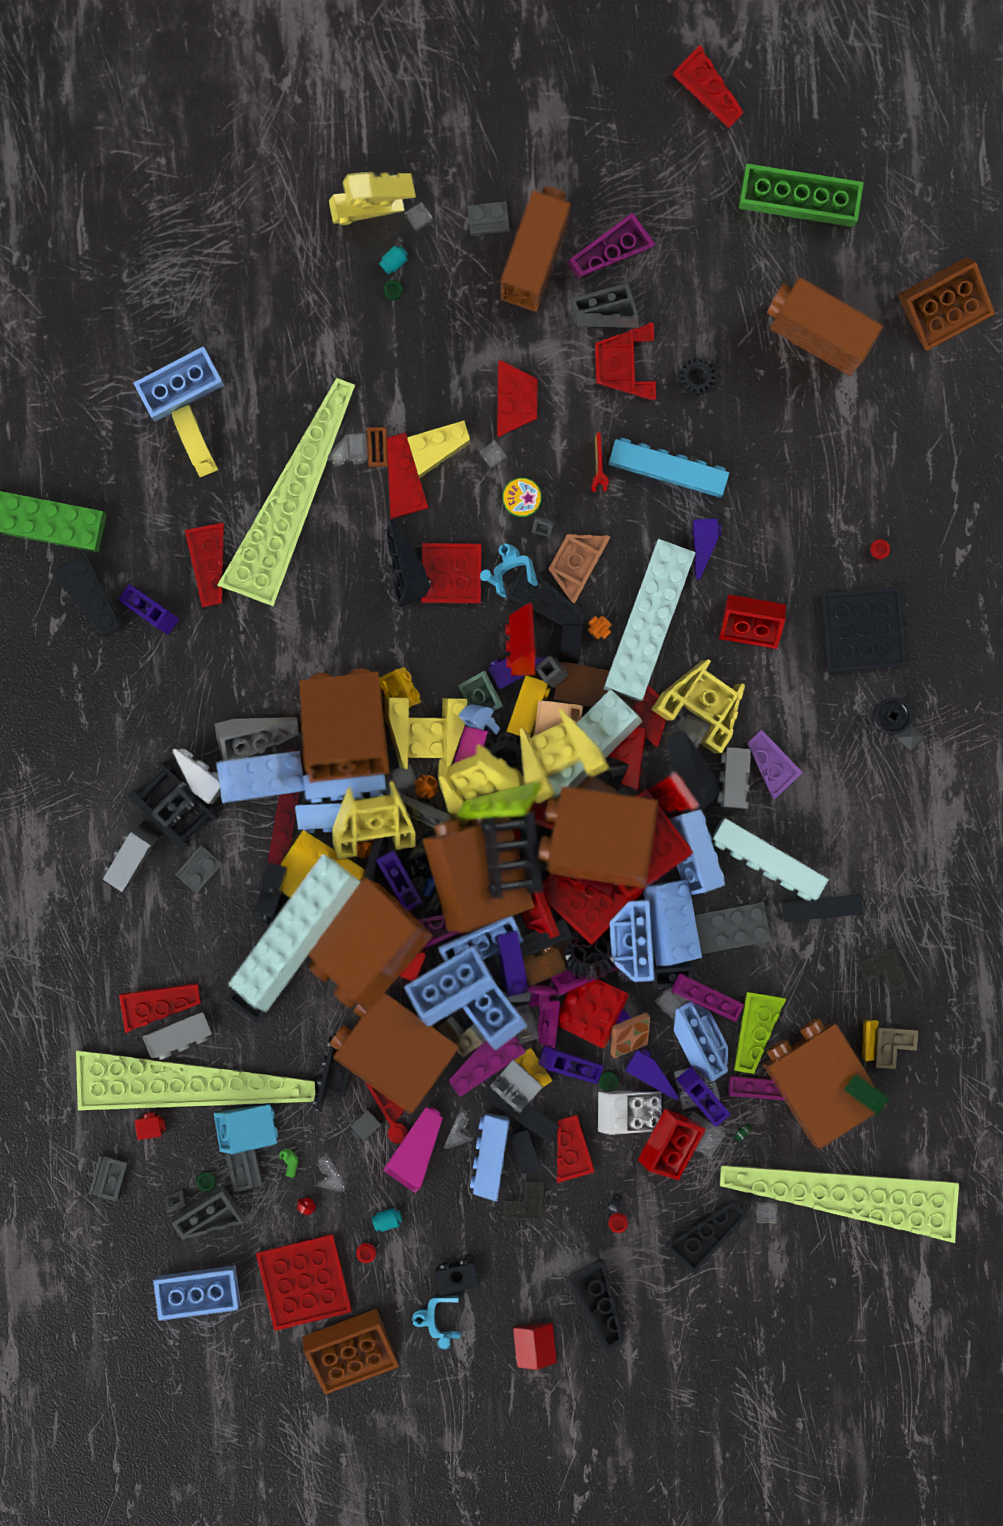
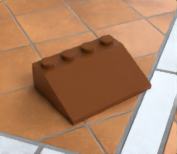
[898,257,995,351]
[302,1309,399,1395]

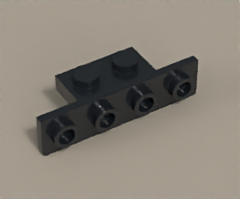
[313,1033,351,1112]

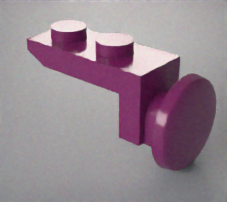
[527,985,560,1048]

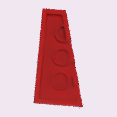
[387,432,429,519]
[119,983,201,1033]

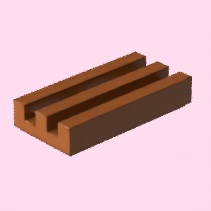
[367,427,388,468]

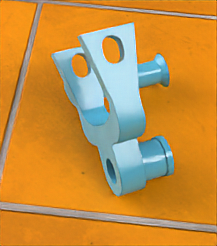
[480,543,538,598]
[412,1295,462,1349]

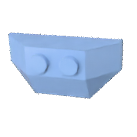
[610,900,654,982]
[674,1001,728,1081]

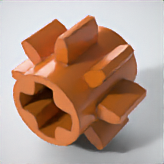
[587,615,612,640]
[414,774,439,800]
[357,839,373,859]

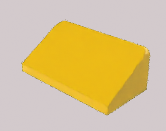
[861,1019,879,1061]

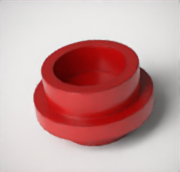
[870,539,890,559]
[388,1123,408,1143]
[297,1197,316,1215]
[608,1213,628,1233]
[356,1243,376,1263]

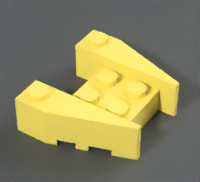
[329,173,416,225]
[651,660,745,753]
[384,697,467,769]
[520,709,610,804]
[439,744,526,827]
[332,781,415,859]

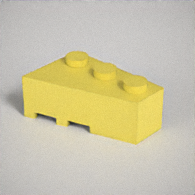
[407,421,470,478]

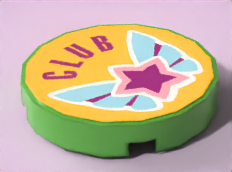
[503,478,541,517]

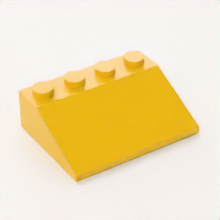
[280,830,366,898]

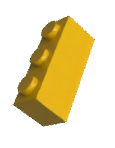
[507,675,550,737]

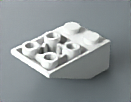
[173,748,221,804]
[598,1091,662,1135]

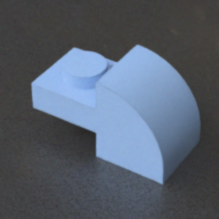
[458,704,500,735]

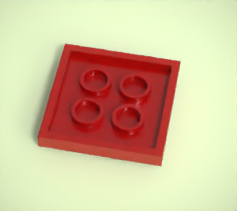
[421,543,481,604]
[557,979,629,1049]

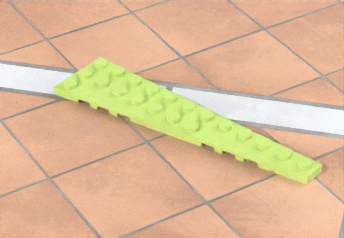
[217,378,355,606]
[76,1050,316,1110]
[720,1165,959,1243]

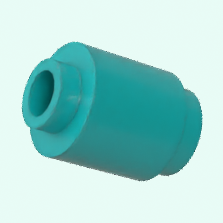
[379,245,408,275]
[372,1207,402,1232]

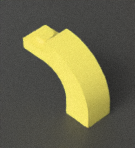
[171,405,218,477]

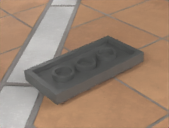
[695,902,771,954]

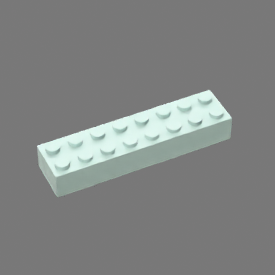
[603,539,696,703]
[229,854,361,1011]

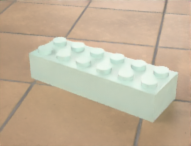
[548,689,642,799]
[711,818,829,901]

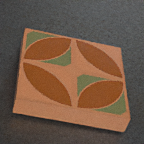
[611,1013,650,1059]

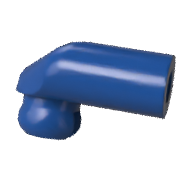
[422,876,436,898]

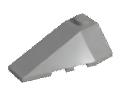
[215,717,299,761]

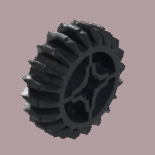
[565,934,617,981]

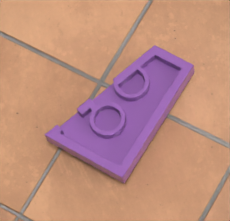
[747,730,803,800]

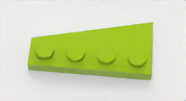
[457,782,542,820]
[734,992,786,1074]

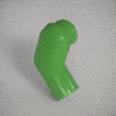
[279,1149,298,1178]

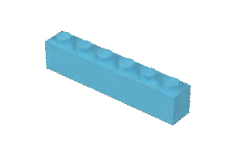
[608,438,729,498]

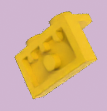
[380,667,421,708]
[515,1047,553,1088]

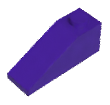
[692,519,722,581]
[118,584,179,635]
[488,658,546,691]
[376,850,423,910]
[497,931,527,997]
[538,1046,604,1085]
[624,1048,679,1101]
[676,1067,731,1127]

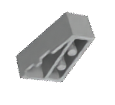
[717,747,751,809]
[142,1012,212,1060]

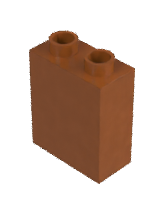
[501,187,571,312]
[766,277,883,376]
[299,668,389,783]
[539,786,658,888]
[423,816,534,932]
[308,877,434,1008]
[330,993,459,1114]
[762,1018,887,1149]

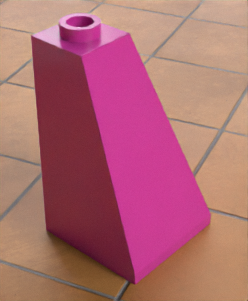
[383,1107,442,1193]

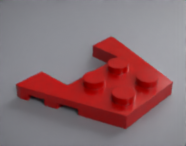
[595,323,656,400]
[608,726,646,791]

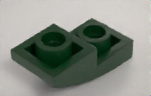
[843,1074,890,1115]

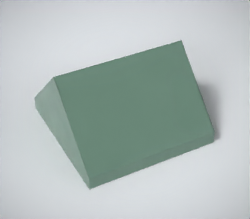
[458,671,503,711]

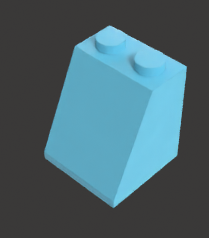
[214,1104,278,1154]

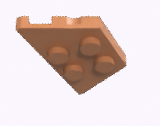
[548,534,610,604]

